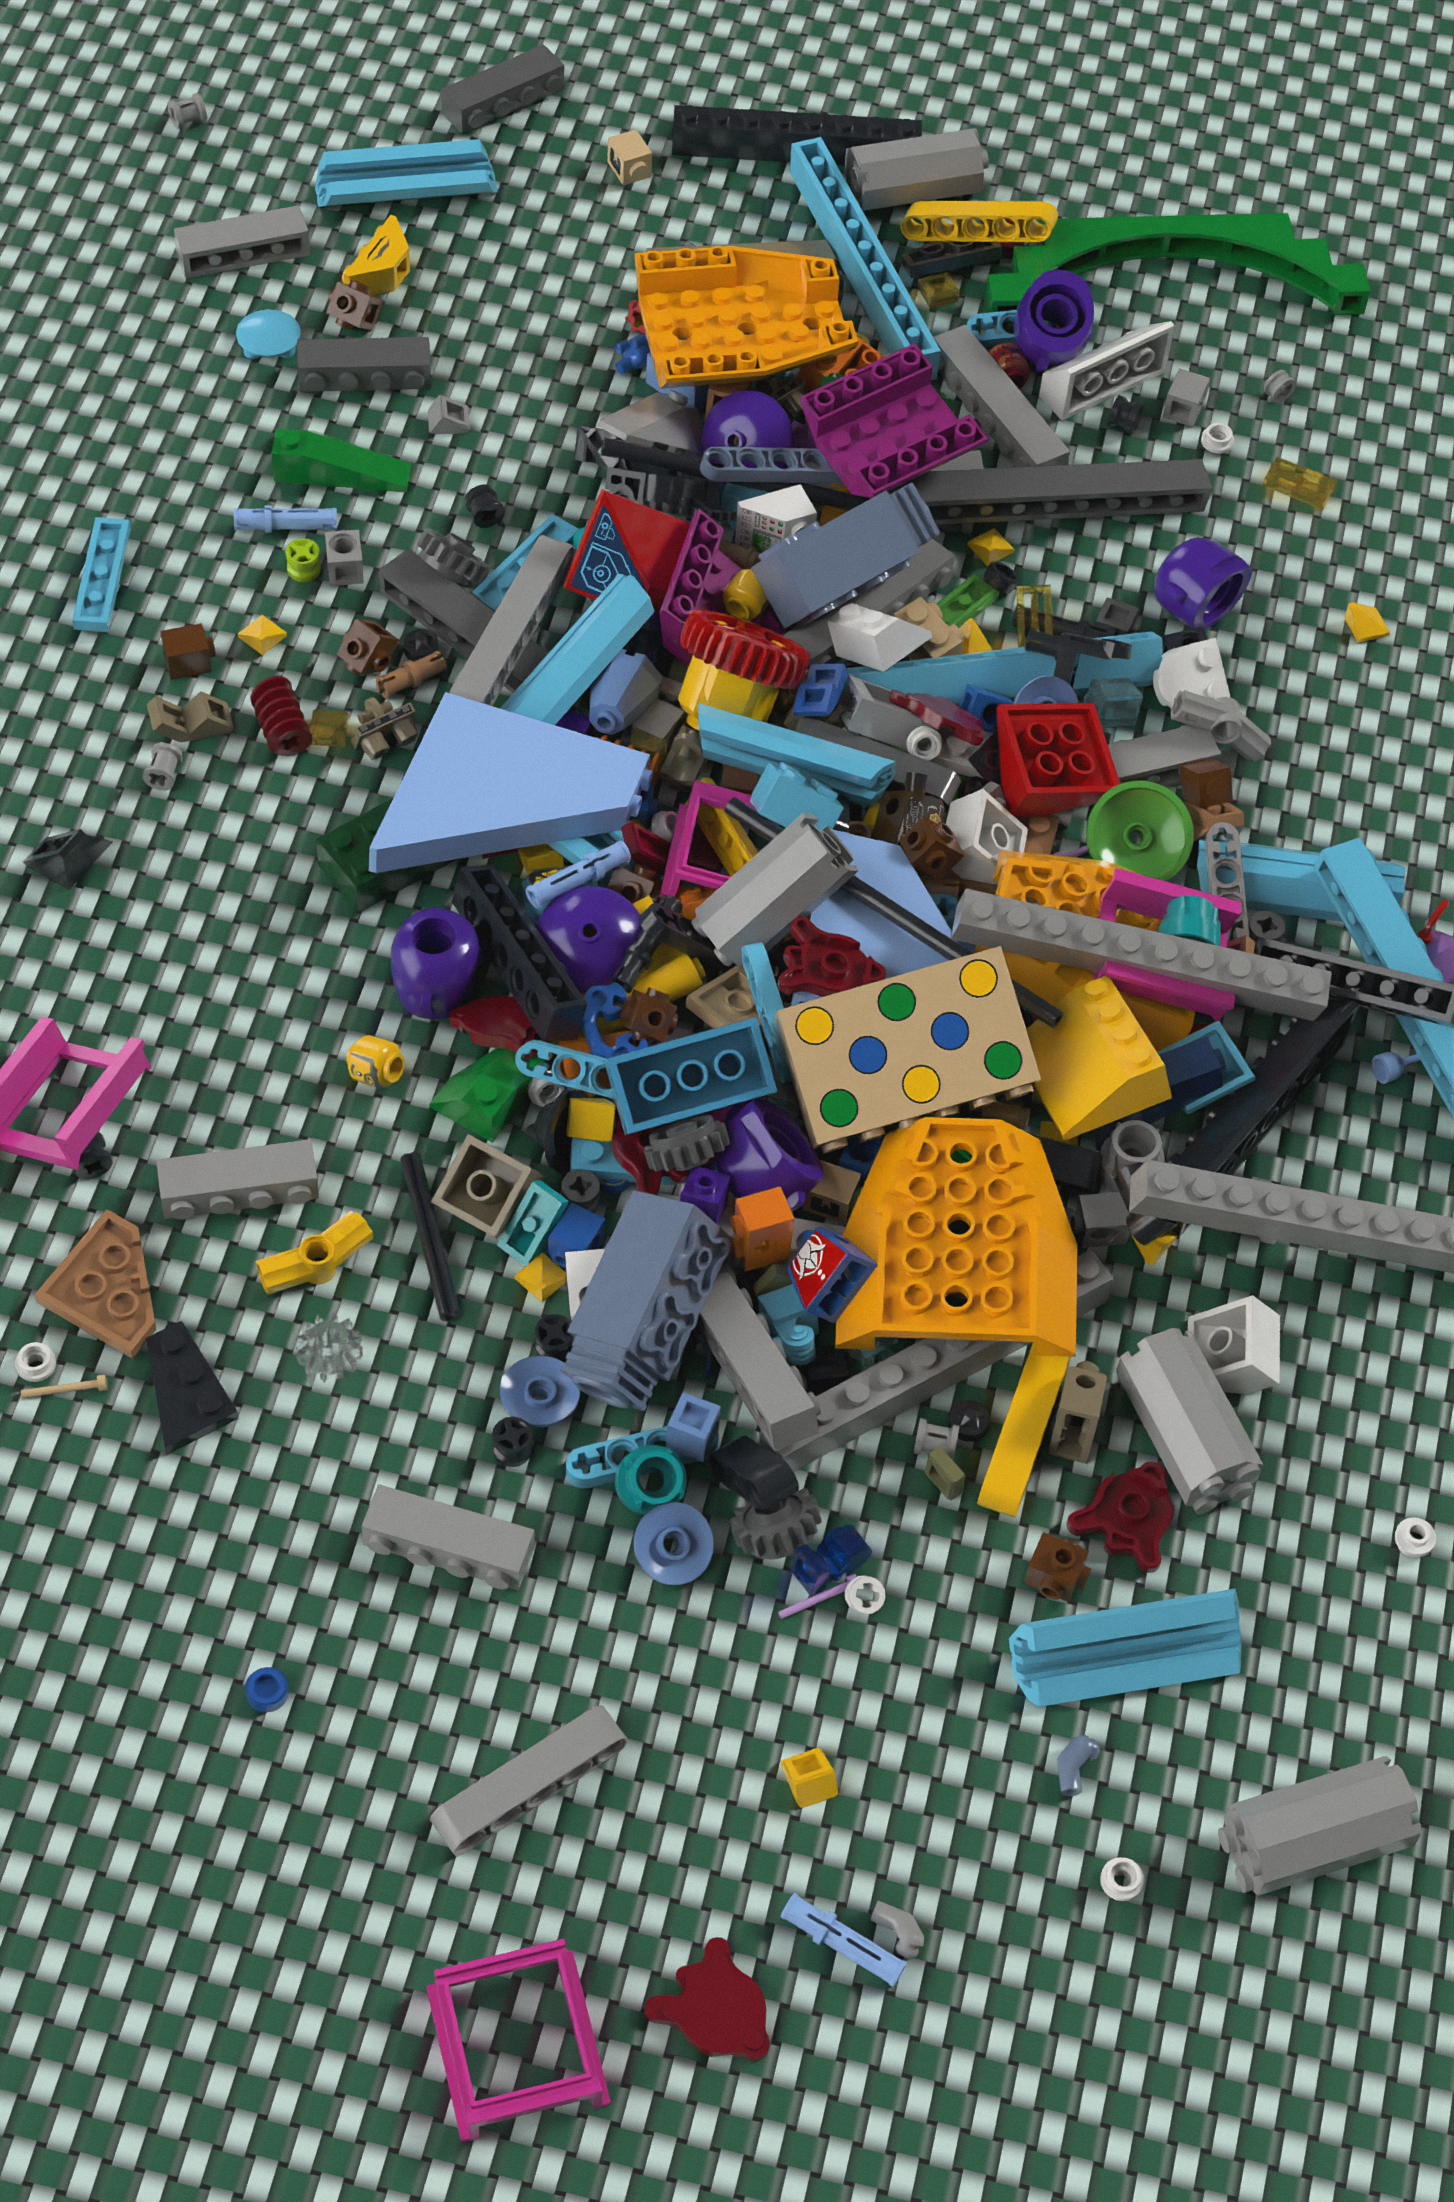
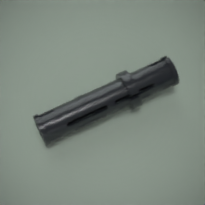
[610,895,683,993]

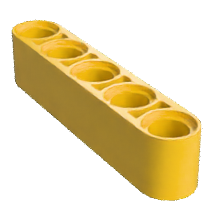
[900,201,1058,242]
[977,1342,1071,1518]

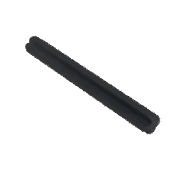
[400,1151,461,1322]

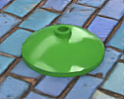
[1086,780,1194,881]

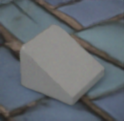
[428,395,470,434]

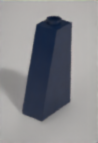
[1088,1037,1227,1151]

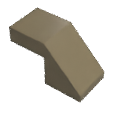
[147,691,234,743]

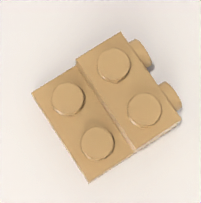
[893,596,964,661]
[685,966,790,1042]

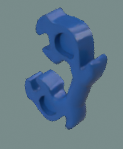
[581,982,649,1073]

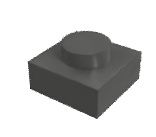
[1095,597,1139,635]

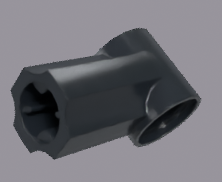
[1114,1162,1178,1245]

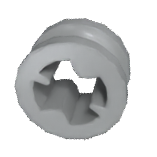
[1263,370,1296,403]

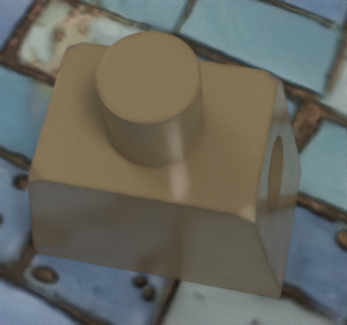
[1048,1361,1107,1464]

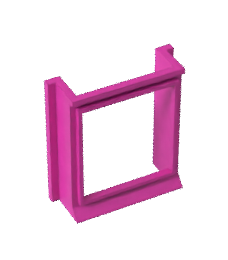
[659,780,786,898]
[1093,868,1241,1021]
[0,1016,151,1170]
[426,1939,611,2143]

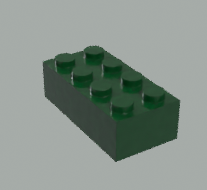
[316,797,457,913]

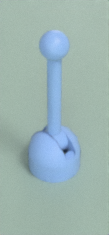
[1372,1052,1420,1084]

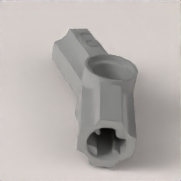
[1171,690,1271,762]

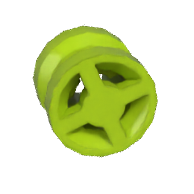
[285,538,321,582]

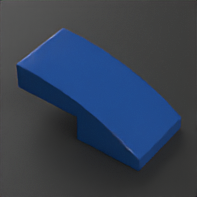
[793,664,848,716]

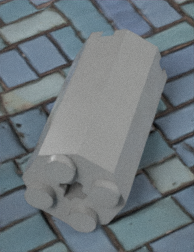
[844,128,989,211]
[691,813,858,967]
[1116,1328,1263,1514]
[1218,1756,1422,1896]

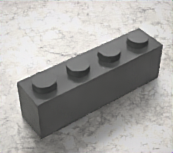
[441,44,564,134]
[297,337,431,392]

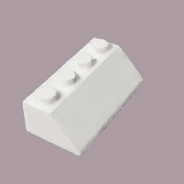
[1039,321,1175,421]

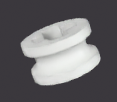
[845,1575,886,1614]

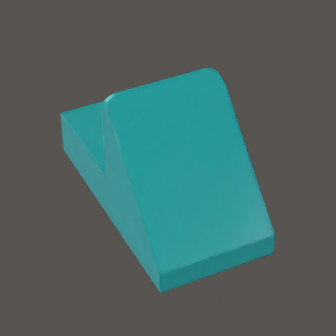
[497,1180,569,1266]

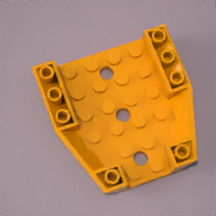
[635,246,859,389]
[974,849,1196,1052]
[835,1117,1078,1357]

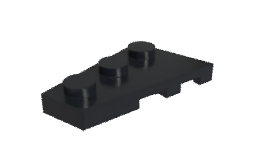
[901,223,1002,279]
[146,1320,239,1455]

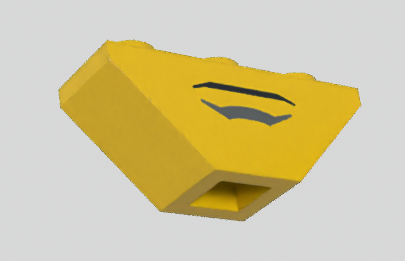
[342,215,410,295]

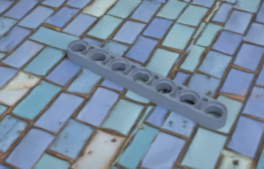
[700,447,844,484]

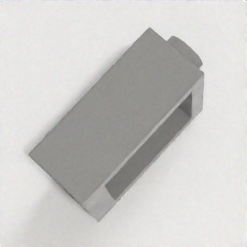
[838,675,940,751]

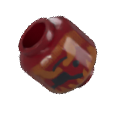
[988,343,1031,389]

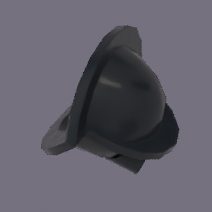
[526,1088,590,1172]

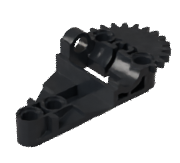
[574,426,736,521]

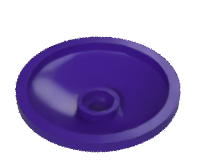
[702,390,794,486]
[536,886,643,994]

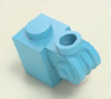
[756,1284,819,1365]

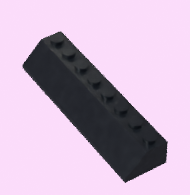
[672,105,922,166]
[1167,999,1359,1239]

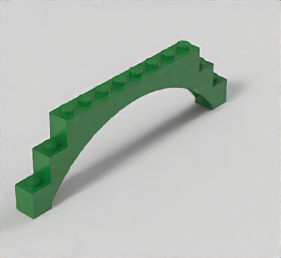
[984,213,1371,325]

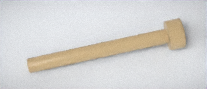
[21,1375,108,1398]

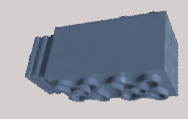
[751,483,940,629]
[560,1190,733,1411]

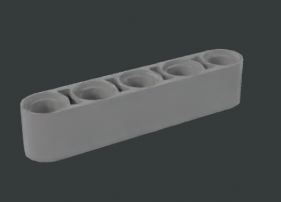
[430,1705,628,1856]

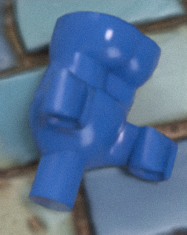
[614,333,650,374]

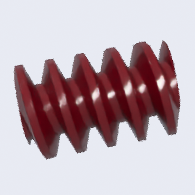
[250,676,312,756]

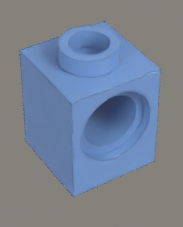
[666,1392,721,1462]

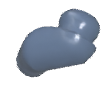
[1057,1735,1100,1796]

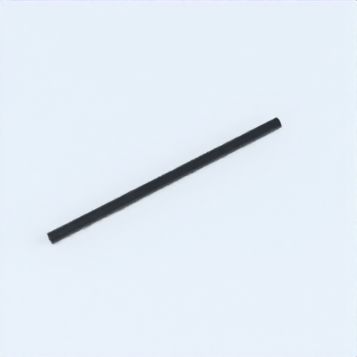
[601,437,963,536]
[725,797,1063,1028]

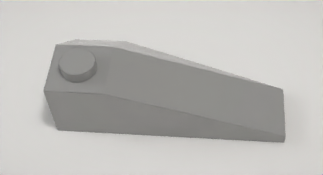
[598,390,703,459]

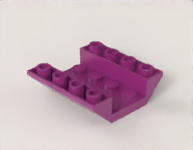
[800,343,989,498]
[659,509,786,666]

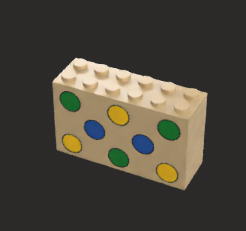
[773,946,1041,1154]

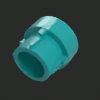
[1157,895,1221,946]
[615,1445,687,1516]

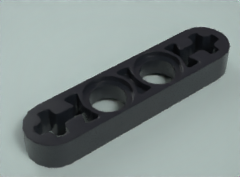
[639,903,744,973]

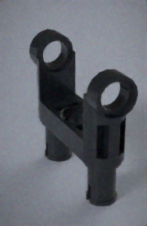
[1013,629,1132,745]

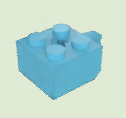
[750,761,844,830]

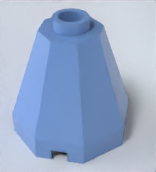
[589,649,663,735]

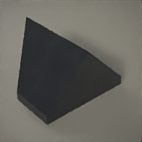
[23,829,113,890]

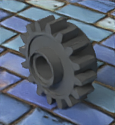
[417,528,490,586]
[644,1115,730,1172]
[730,1488,822,1559]

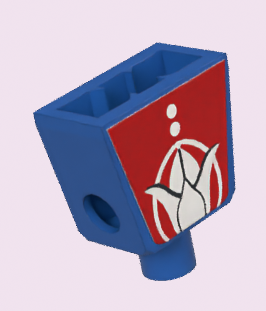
[788,1227,877,1323]

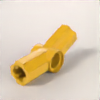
[256,1211,373,1295]

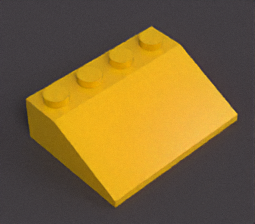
[1026,976,1172,1141]

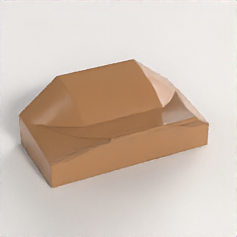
[1184,801,1245,843]

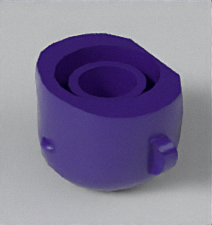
[1014,269,1094,373]
[1154,537,1253,630]
[391,907,483,1020]
[714,1098,824,1212]

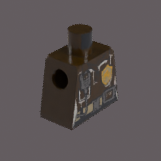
[871,772,944,855]

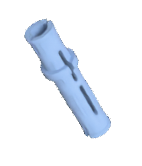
[234,505,337,533]
[526,840,631,908]
[781,1893,907,1987]

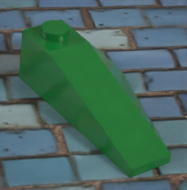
[271,428,411,493]
[429,1039,572,1143]

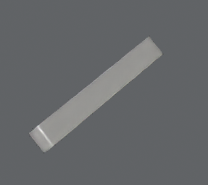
[449,535,575,706]

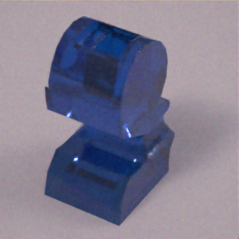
[789,1524,872,1597]

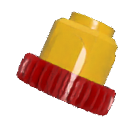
[678,609,810,731]

